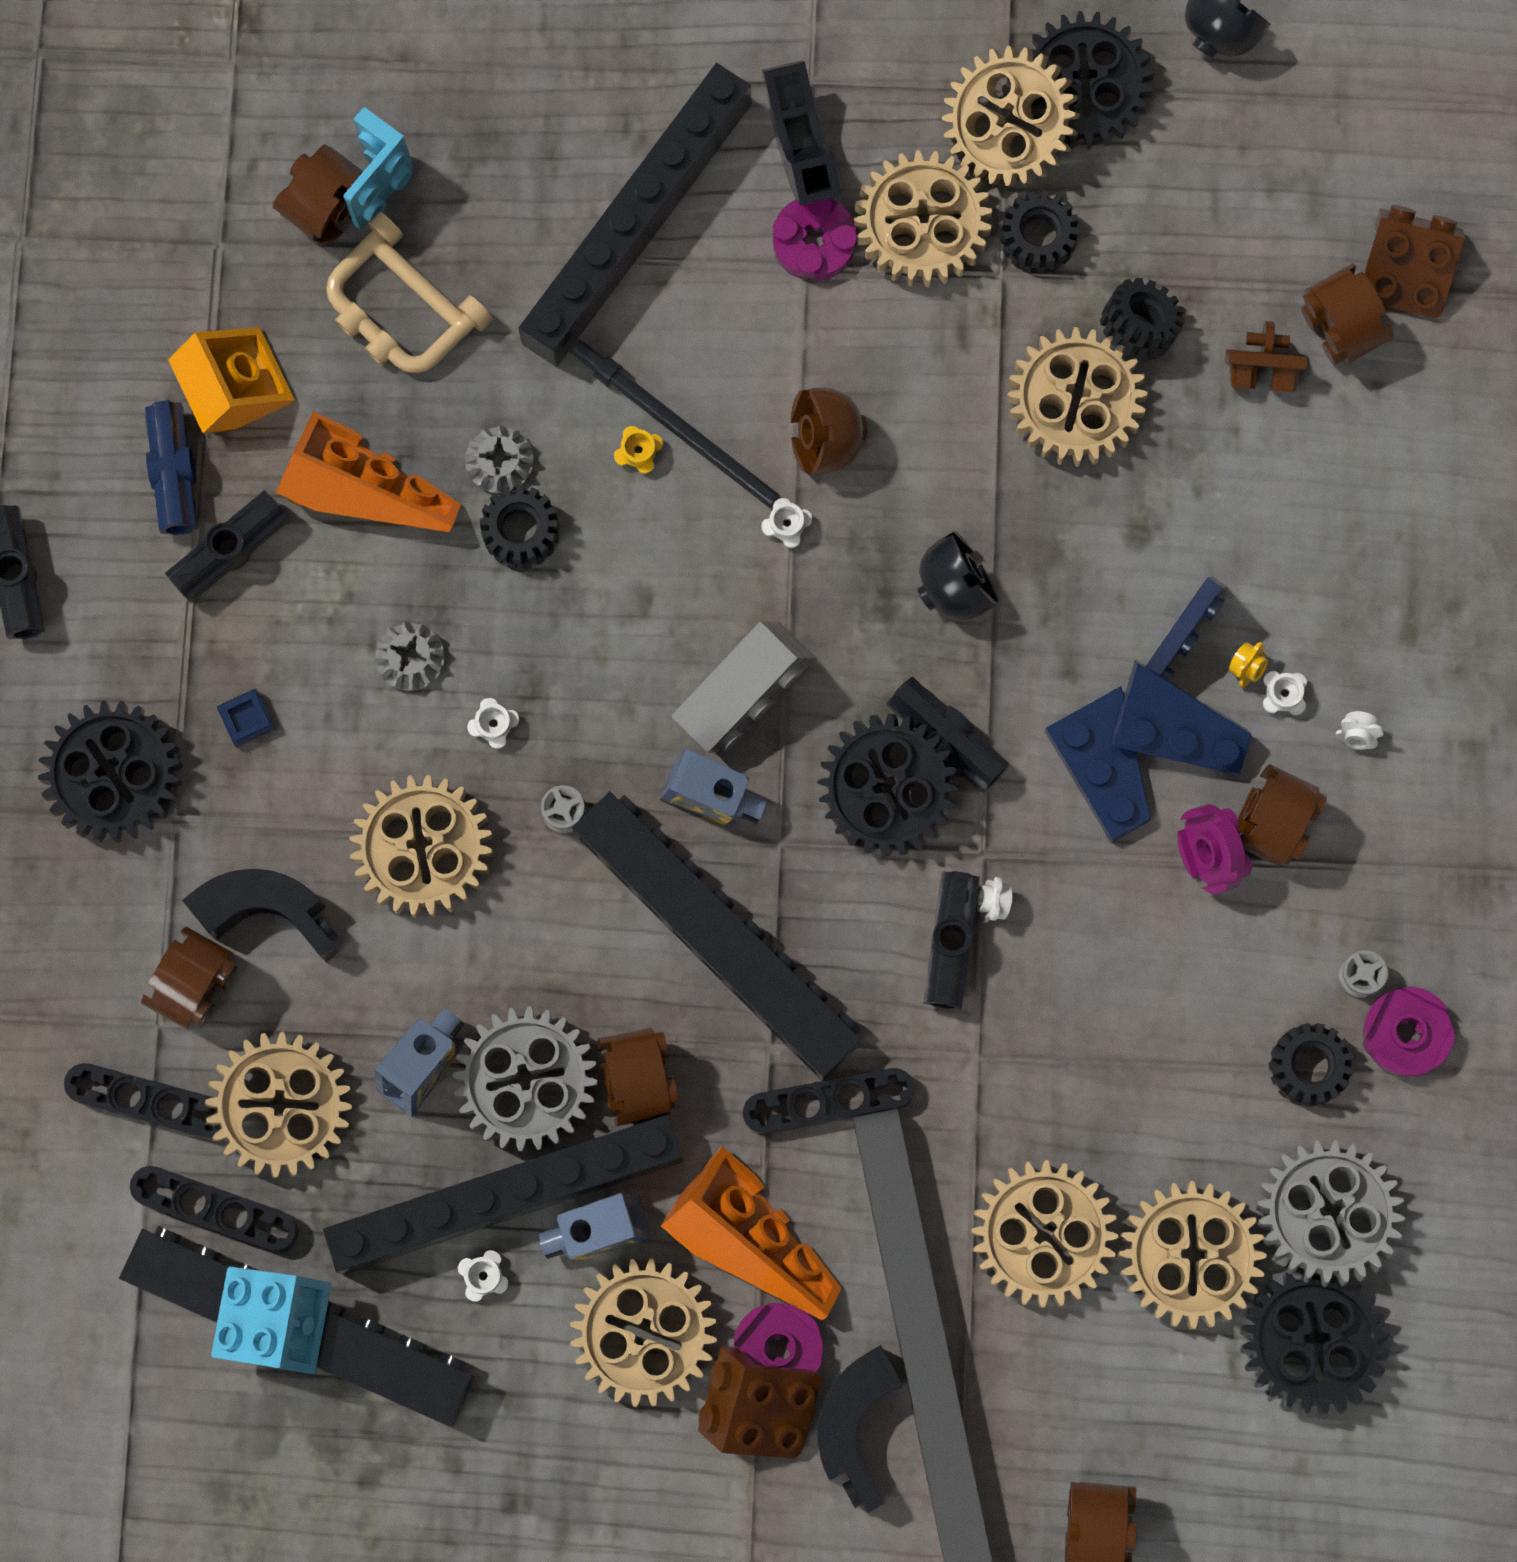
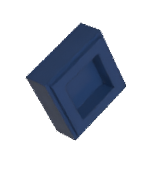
[216,688,276,748]

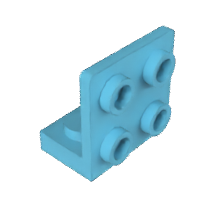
[344,107,414,230]
[211,1267,331,1374]

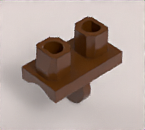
[1225,321,1308,392]

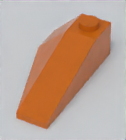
[276,411,461,532]
[661,1146,842,1320]

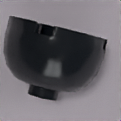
[1184,0,1271,59]
[917,531,999,620]

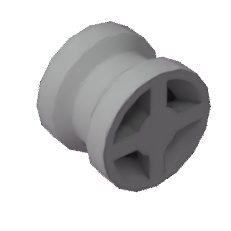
[541,785,587,835]
[1338,950,1388,999]

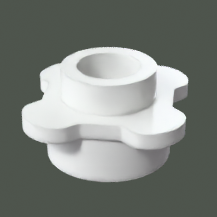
[762,498,812,548]
[1262,671,1307,715]
[467,698,519,749]
[1335,711,1384,750]
[976,877,1012,923]
[458,1250,509,1302]

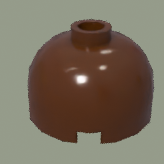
[791,388,868,475]

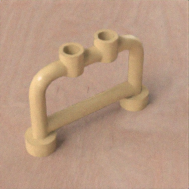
[326,211,494,373]

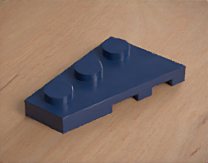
[1146,577,1227,681]
[1111,659,1252,775]
[1045,686,1151,843]

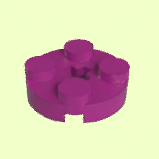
[773,198,857,281]
[1177,804,1252,894]
[1362,987,1455,1077]
[734,1303,823,1373]

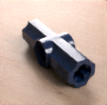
[145,400,198,536]

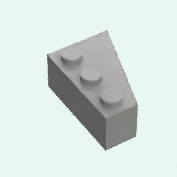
[671,621,817,753]

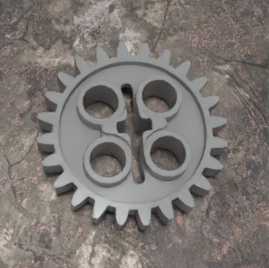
[452,1006,598,1153]
[1256,1140,1405,1287]

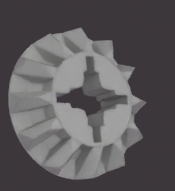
[464,424,534,493]
[374,621,445,691]

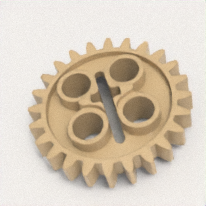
[942,46,1080,187]
[854,150,992,287]
[1006,327,1147,467]
[349,775,493,918]
[205,1032,352,1179]
[970,1160,1118,1308]
[1118,1181,1267,1330]
[570,1258,717,1407]

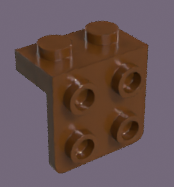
[1364,205,1465,319]
[698,1346,821,1458]

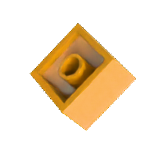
[168,327,295,433]

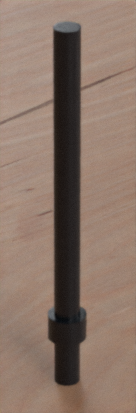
[570,339,780,508]

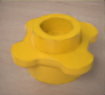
[614,426,663,474]
[1229,642,1268,688]

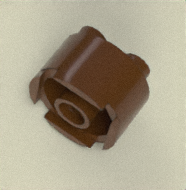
[273,144,363,246]
[1301,264,1394,366]
[1237,764,1327,867]
[141,926,238,1030]
[598,1028,678,1127]
[1065,1482,1136,1562]

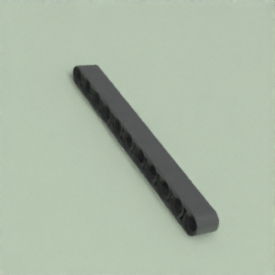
[853,1108,992,1562]

